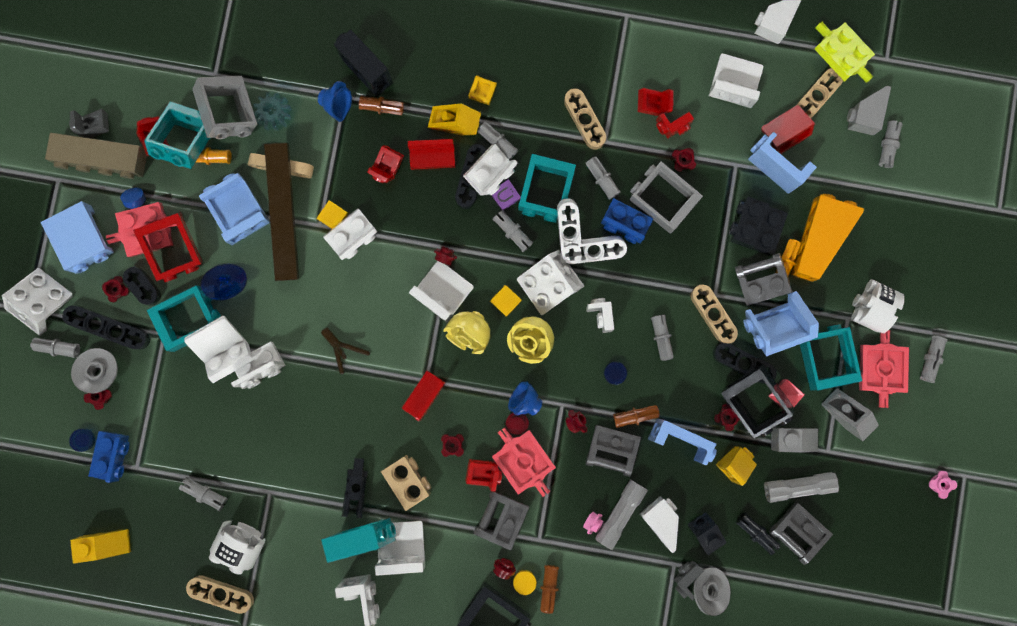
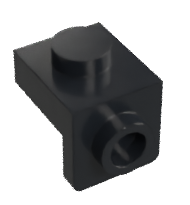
[688,513,727,555]

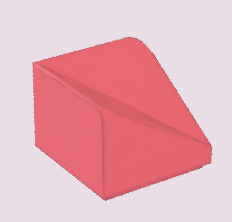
[768,379,805,409]

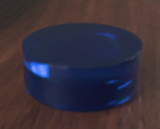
[604,362,627,385]
[69,429,95,452]

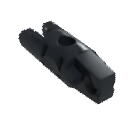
[341,457,368,518]

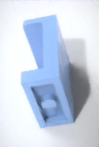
[748,132,817,194]
[199,173,270,245]
[41,201,114,274]
[743,291,819,356]
[648,419,717,465]

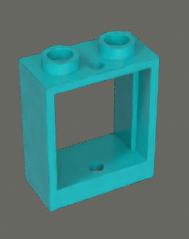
[144,101,210,169]
[518,154,576,223]
[147,285,221,352]
[800,324,862,391]
[321,518,396,563]

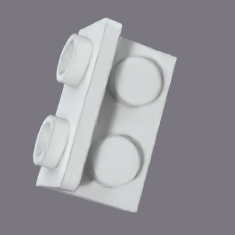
[463,144,518,196]
[323,209,377,260]
[586,298,614,333]

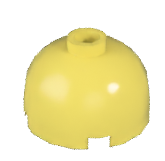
[443,311,490,354]
[507,317,555,364]

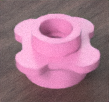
[929,471,957,499]
[583,512,604,534]

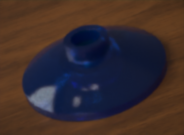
[201,264,247,300]

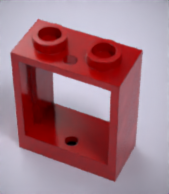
[133,212,203,282]

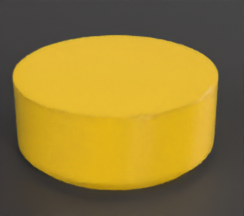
[513,570,536,595]

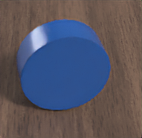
[120,188,146,209]

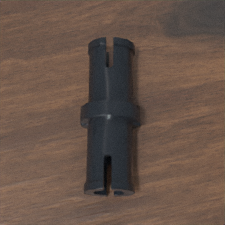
[736,512,781,555]

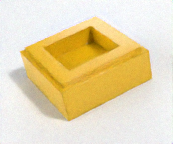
[468,76,497,105]
[316,200,349,229]
[490,285,522,317]

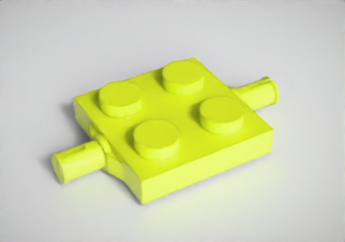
[815,21,875,83]

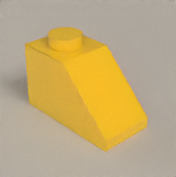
[428,103,481,135]
[716,446,757,486]
[70,529,131,564]

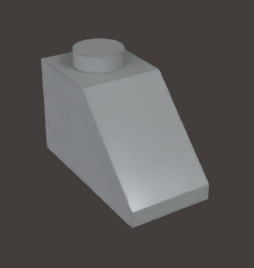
[847,86,891,135]
[822,388,879,441]
[771,427,818,452]

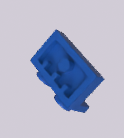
[601,198,654,244]
[88,431,129,483]

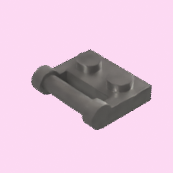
[735,253,792,306]
[585,425,641,477]
[473,491,529,550]
[769,502,833,565]

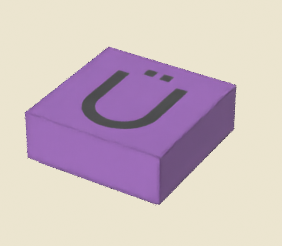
[492,179,521,210]

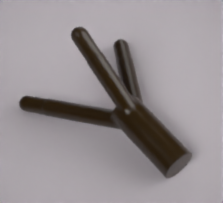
[321,327,370,375]

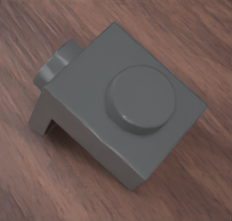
[69,109,109,139]
[673,561,704,601]

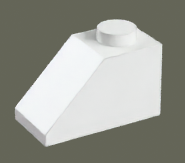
[754,0,801,44]
[639,496,679,553]

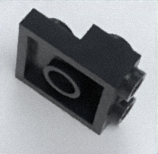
[729,197,788,256]

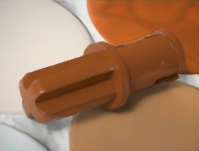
[359,95,404,115]
[613,405,660,428]
[540,565,559,614]

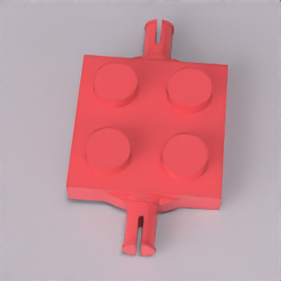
[106,202,177,257]
[859,330,909,408]
[492,427,556,497]

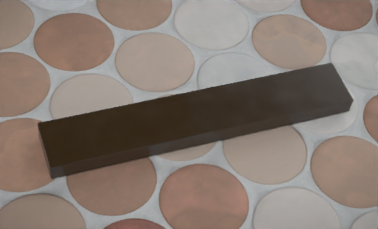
[264,143,299,281]

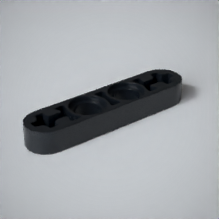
[62,305,150,350]

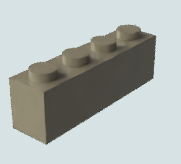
[45,133,147,179]

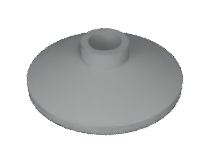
[71,348,118,393]
[694,567,731,616]

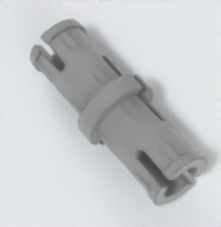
[878,121,903,168]
[493,210,533,252]
[919,335,948,383]
[179,477,228,512]

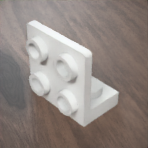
[708,54,763,108]
[517,250,585,315]
[409,261,474,322]
[2,268,73,336]
[184,316,253,383]
[231,342,286,389]
[375,521,425,575]
[335,574,380,626]

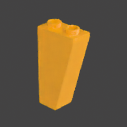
[791,194,864,282]

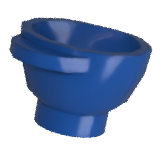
[318,81,352,122]
[508,382,542,416]

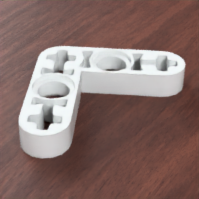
[557,198,627,264]

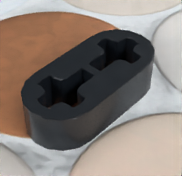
[123,267,161,306]

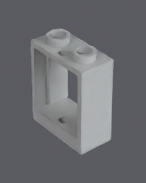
[192,76,257,139]
[629,162,703,234]

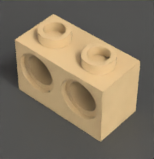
[381,455,432,511]

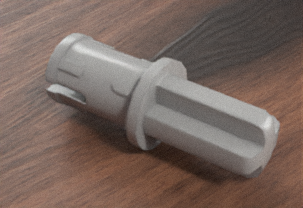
[478,122,518,160]
[586,157,621,200]
[651,315,674,361]
[30,338,80,358]

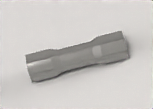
[764,472,839,503]
[595,479,648,550]

